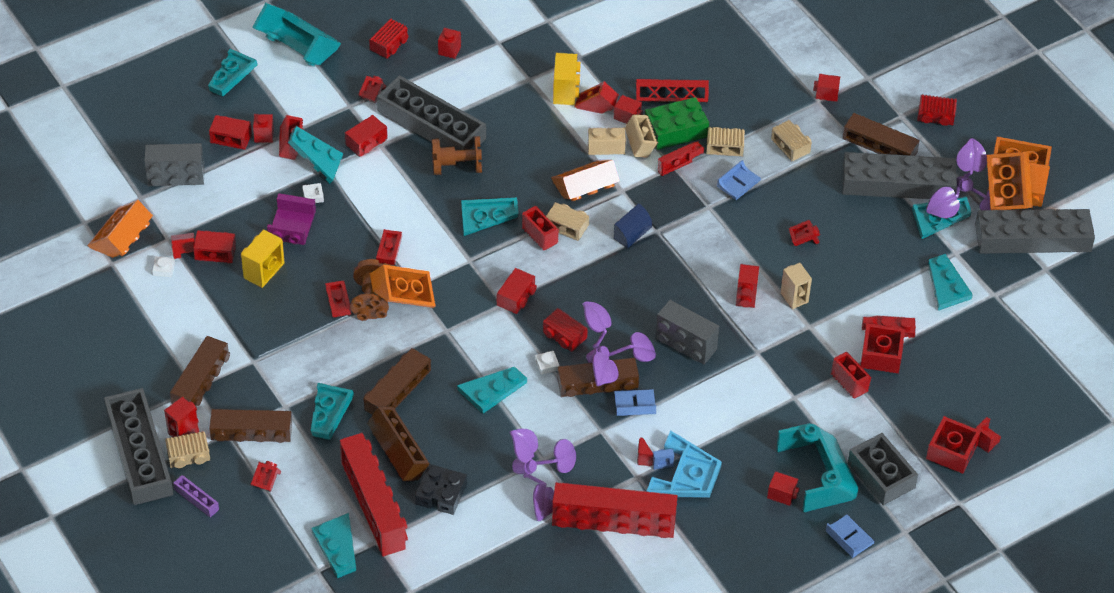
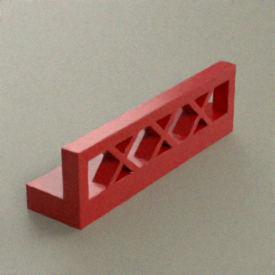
[636,79,709,102]

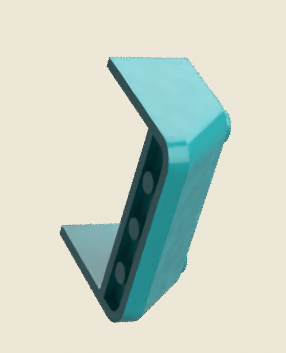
[252,3,341,67]
[776,423,858,512]

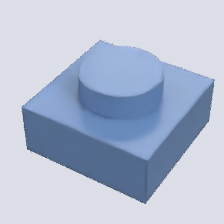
[653,449,674,470]

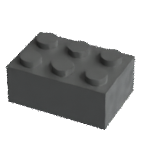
[145,143,205,186]
[656,300,719,365]
[847,433,918,505]

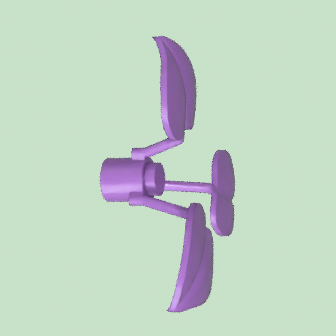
[926,138,991,218]
[582,302,656,386]
[510,429,576,521]

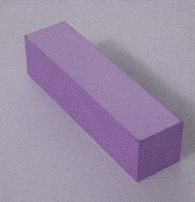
[173,475,219,517]

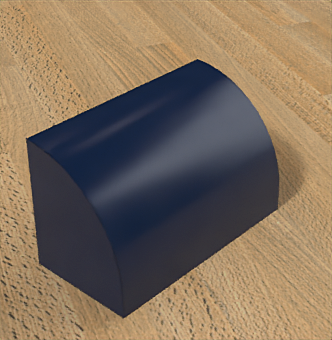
[613,203,652,249]

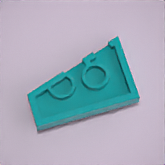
[208,49,258,97]
[288,126,343,184]
[461,197,519,236]
[912,197,972,239]
[928,254,973,311]
[457,366,527,414]
[311,383,354,440]
[312,513,356,578]

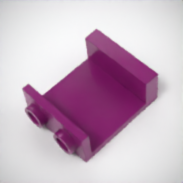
[267,193,316,245]

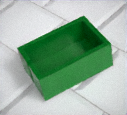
[645,97,709,150]

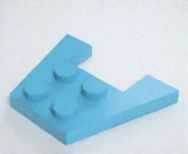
[646,430,722,498]

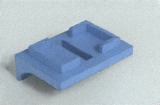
[717,160,761,200]
[614,389,656,416]
[826,515,874,558]

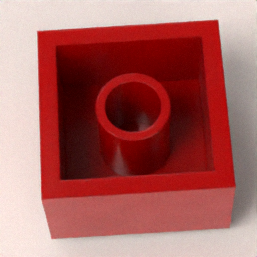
[860,323,905,374]
[926,416,981,474]

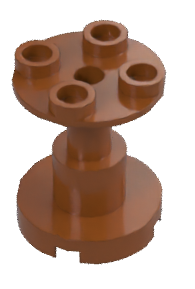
[432,136,482,175]
[350,259,389,321]

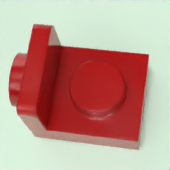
[358,76,386,103]
[789,220,820,246]
[251,461,281,492]

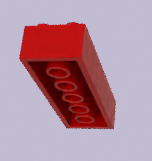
[340,433,408,557]
[552,482,678,538]

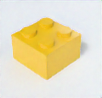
[553,53,581,105]
[241,230,285,288]

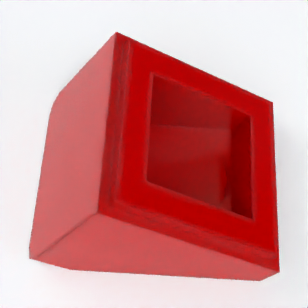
[637,437,653,466]

